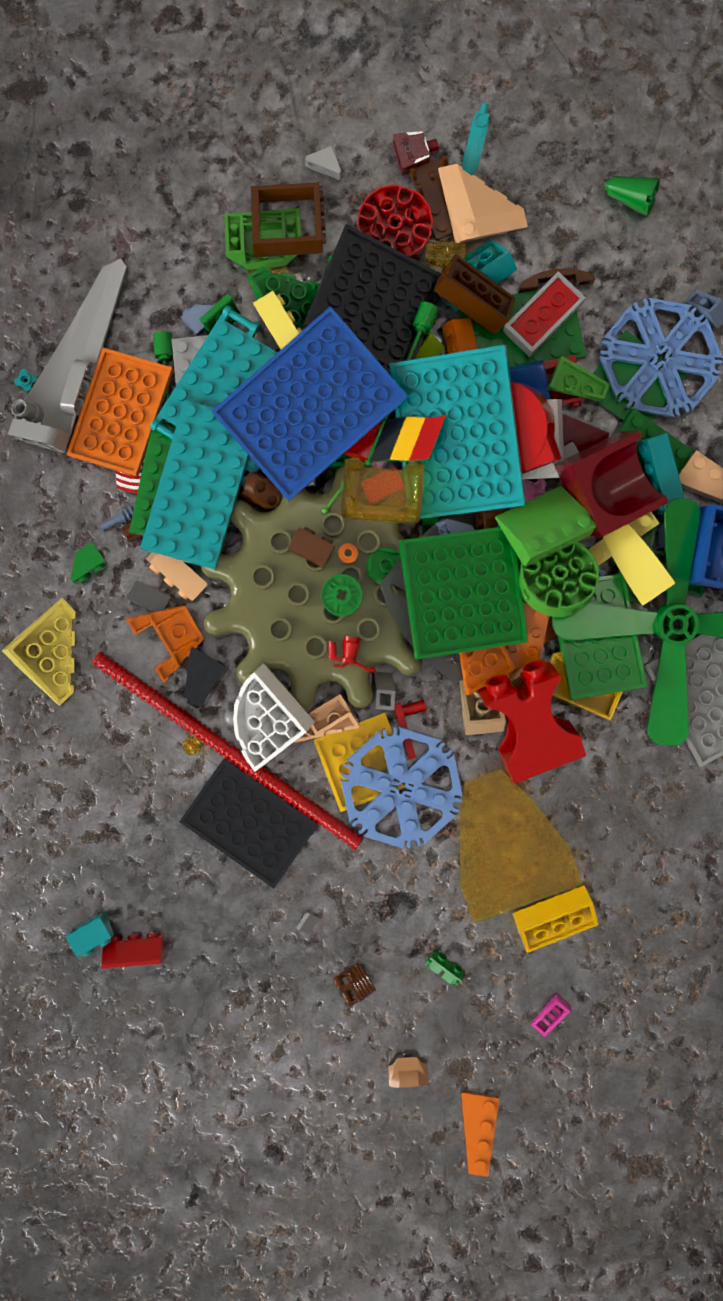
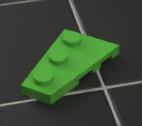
[546,356,610,402]

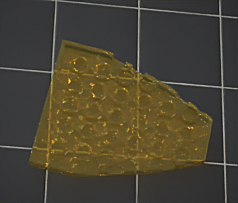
[459,769,583,923]

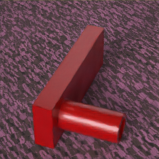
[394,700,426,760]

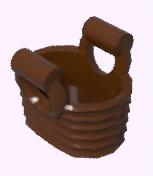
[239,470,281,509]
[333,962,376,1006]

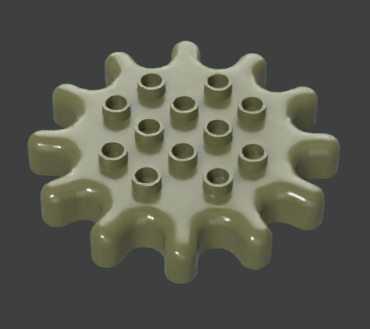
[201,464,422,711]

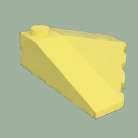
[2,598,76,706]

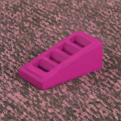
[530,993,571,1037]

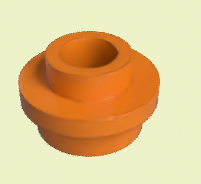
[338,543,358,563]

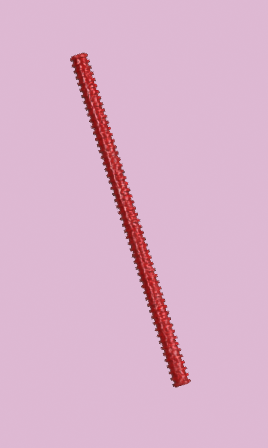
[92,651,363,850]

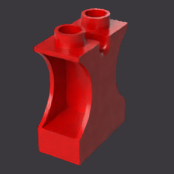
[477,660,587,784]

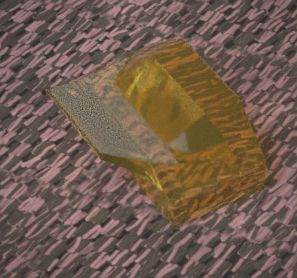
[426,240,466,267]

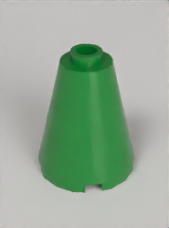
[605,176,660,216]

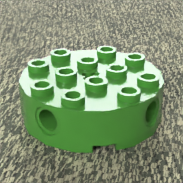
[519,542,599,617]

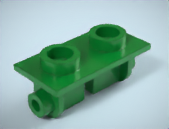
[425,949,465,986]

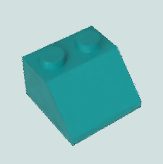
[65,911,114,957]

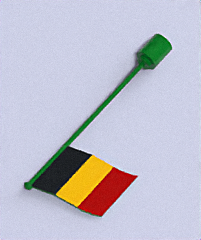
[364,302,447,466]

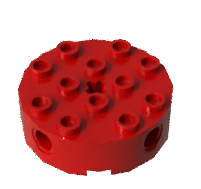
[357,184,433,260]

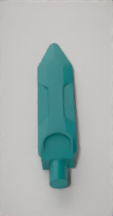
[462,103,490,176]

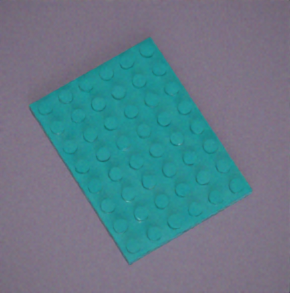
[389,345,526,520]

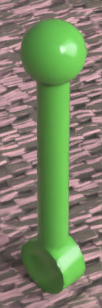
[322,480,348,515]

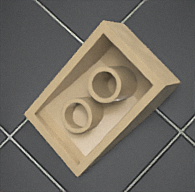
[459,680,506,735]

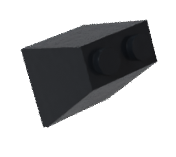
[184,647,228,709]

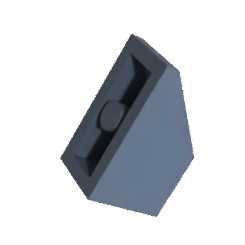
[684,289,723,329]
[181,304,214,336]

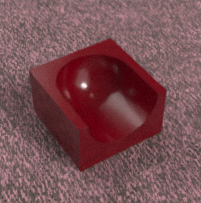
[554,431,669,537]

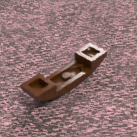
[518,268,595,293]

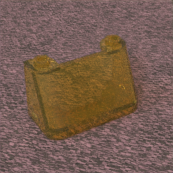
[341,458,424,524]

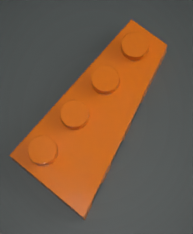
[461,1091,500,1177]

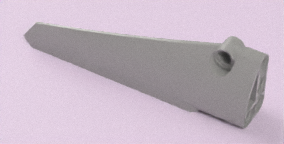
[8,258,128,453]

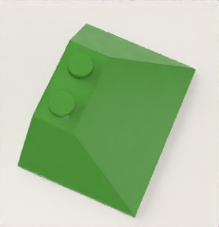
[224,208,301,269]

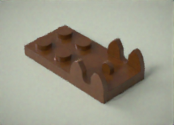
[408,155,453,241]

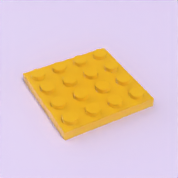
[313,713,412,812]

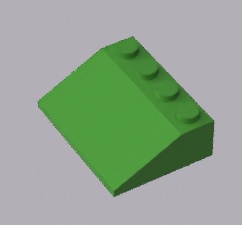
[495,486,597,567]

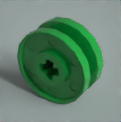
[321,574,362,617]

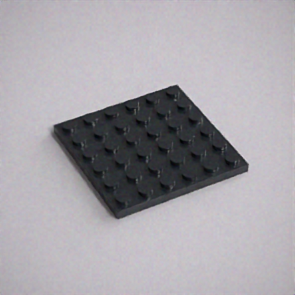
[303,224,441,369]

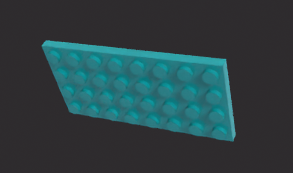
[140,400,249,570]

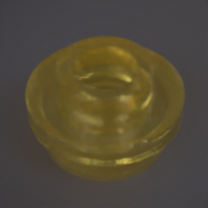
[182,736,201,755]

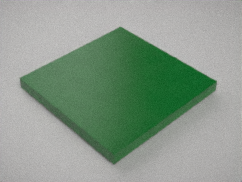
[593,329,686,422]

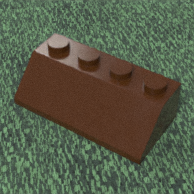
[434,253,516,335]

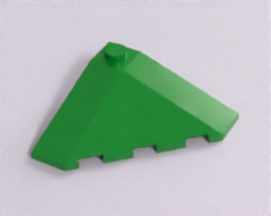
[246,266,320,331]

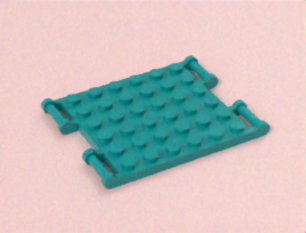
[150,305,278,486]

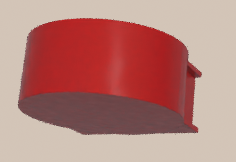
[511,382,562,474]

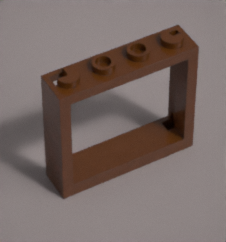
[251,182,326,257]

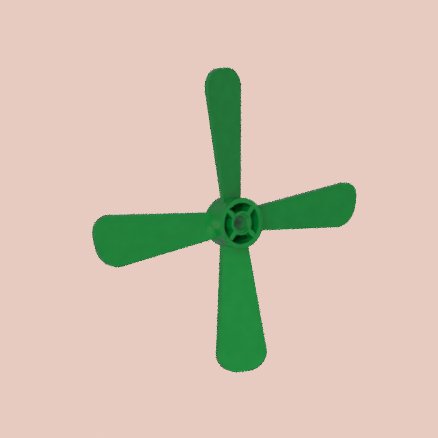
[552,498,723,746]

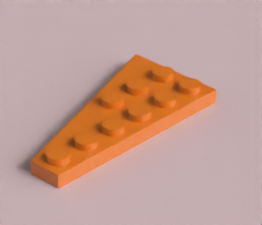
[459,646,515,695]

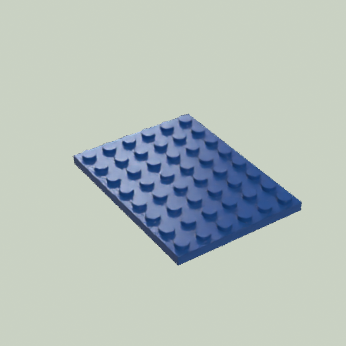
[211,306,408,501]

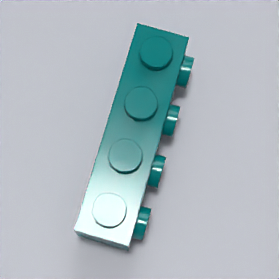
[638,433,685,515]

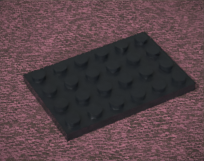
[179,759,318,889]

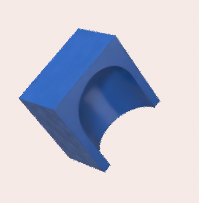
[689,504,723,589]

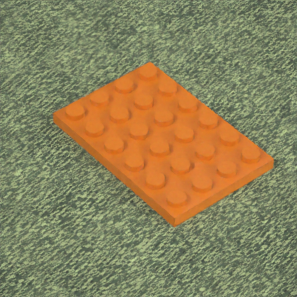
[66,348,174,477]

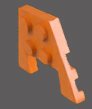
[125,605,204,683]

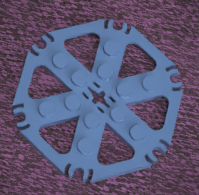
[599,298,723,418]
[340,726,463,849]

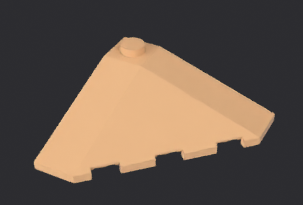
[438,164,528,244]

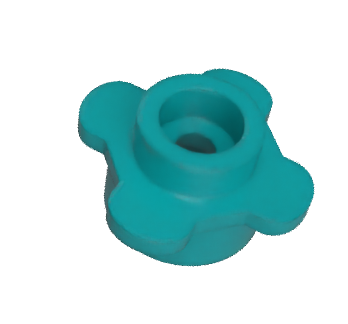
[14,369,37,392]

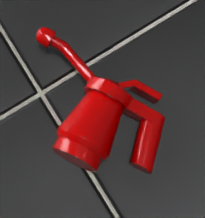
[328,636,376,673]

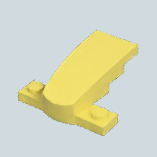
[588,512,675,606]

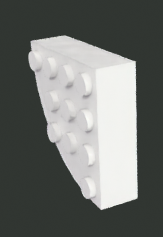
[233,663,315,772]

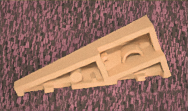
[294,691,360,743]

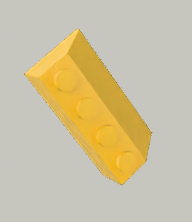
[512,886,599,953]

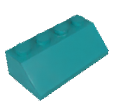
[441,239,518,312]

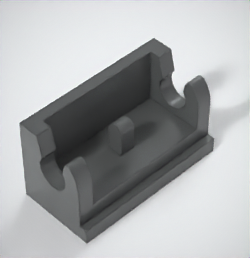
[127,581,171,613]

